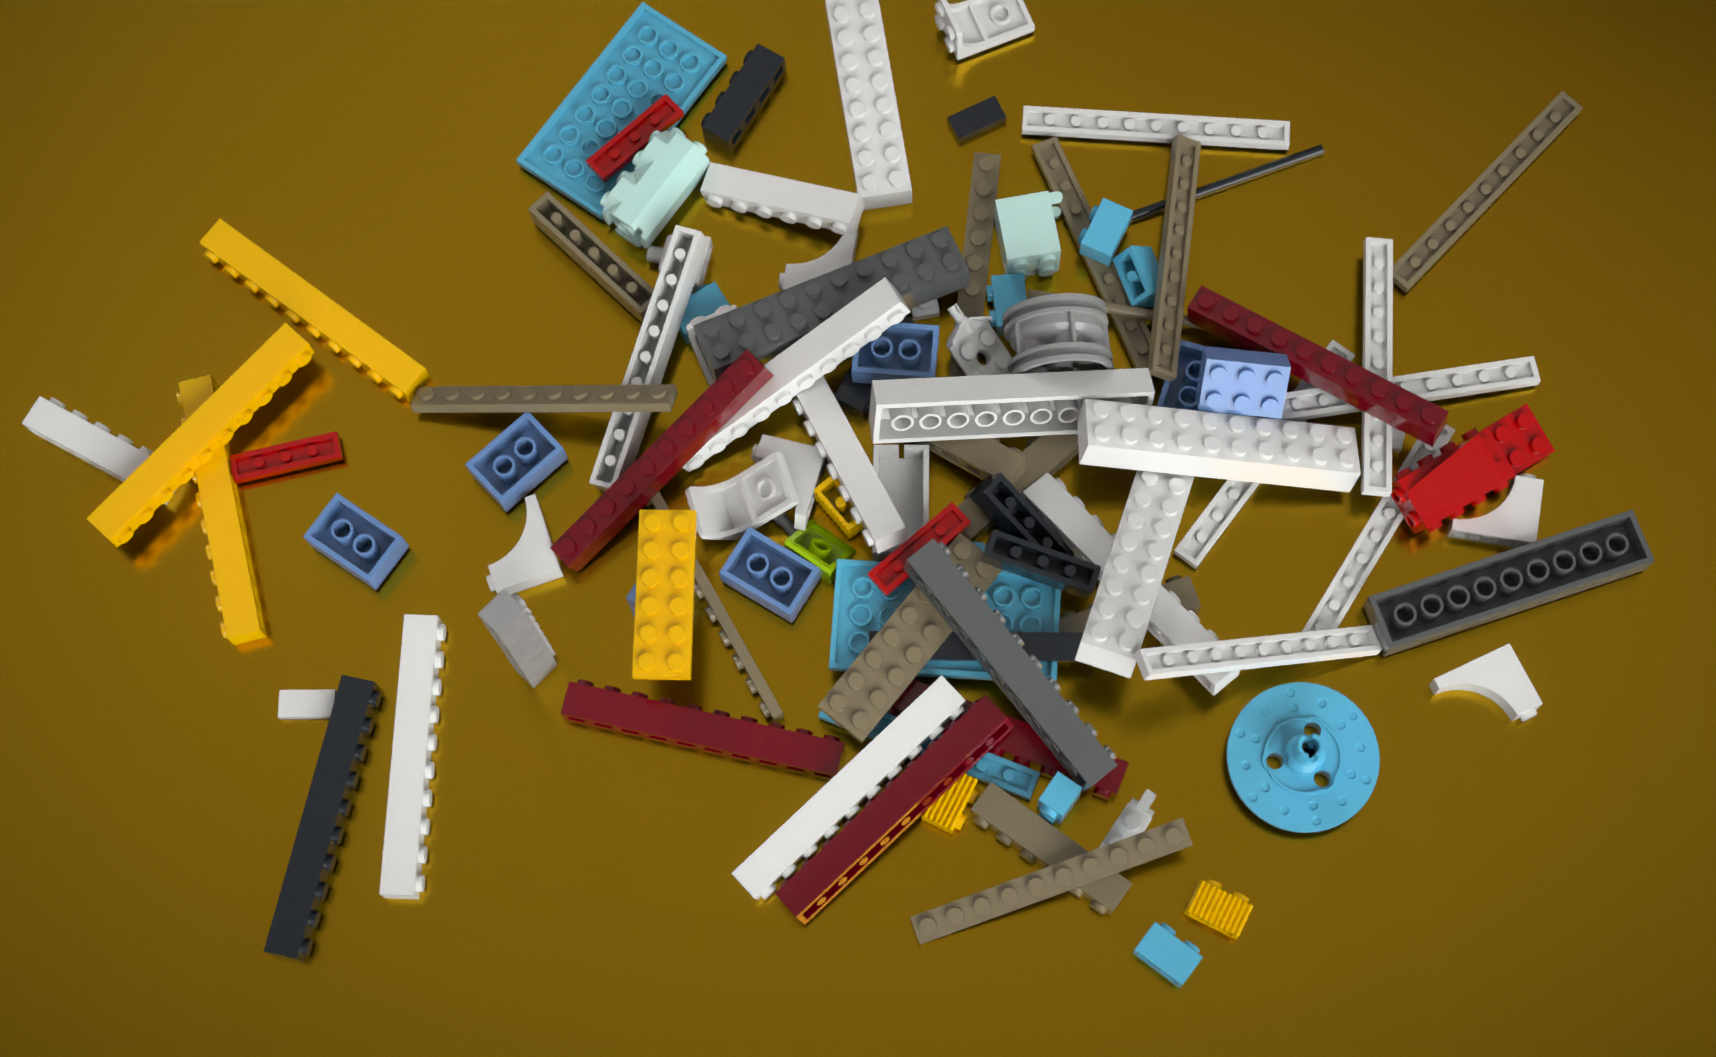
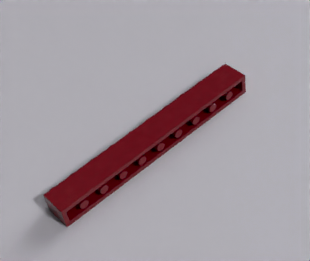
[1187,285,1449,447]
[550,349,774,571]
[560,679,845,779]
[887,680,1129,800]
[775,695,1014,925]

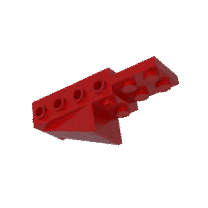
[1391,404,1555,534]

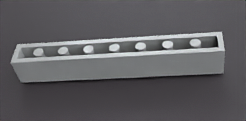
[478,589,558,688]

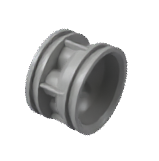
[1002,293,1114,374]

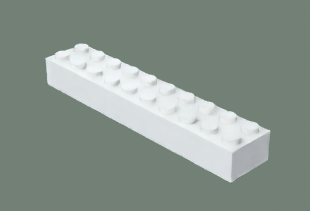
[824,0,912,211]
[869,368,1155,444]
[1077,399,1361,492]
[1075,470,1194,678]

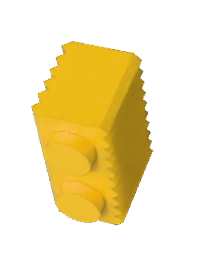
[814,476,864,539]
[922,774,980,834]
[1184,878,1253,940]

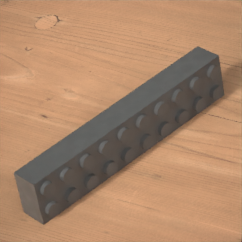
[694,226,970,381]
[1363,509,1655,657]
[903,538,1117,792]

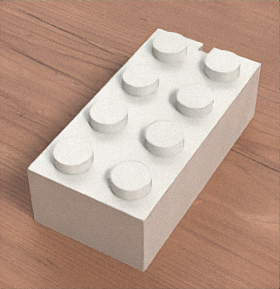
[872,445,929,561]

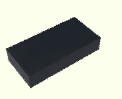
[947,95,1007,143]

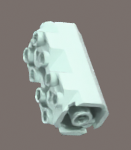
[600,127,710,249]

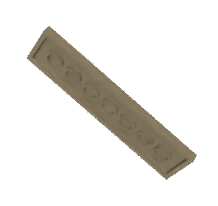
[817,533,1003,743]

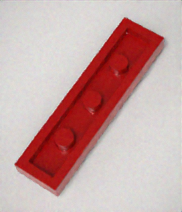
[586,94,684,183]
[229,431,344,484]
[867,502,971,597]

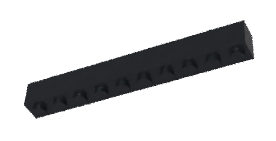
[264,675,382,962]

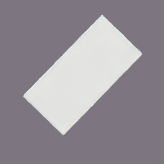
[278,689,337,719]

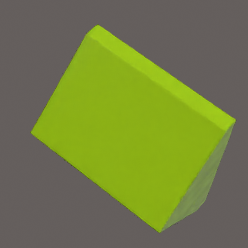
[784,519,856,585]

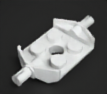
[946,303,1012,376]

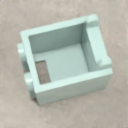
[994,191,1063,279]

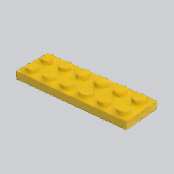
[632,510,697,680]

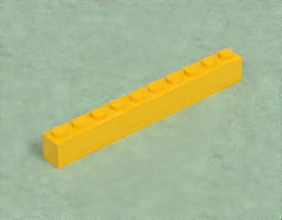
[199,219,430,402]
[86,323,314,548]
[176,375,267,645]

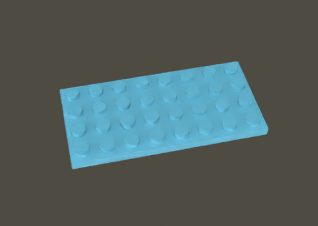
[516,2,727,220]
[829,559,1061,681]

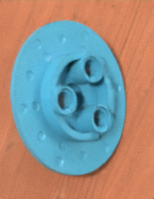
[1226,682,1380,833]

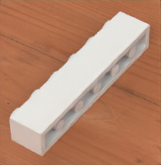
[700,162,865,235]
[22,396,176,505]

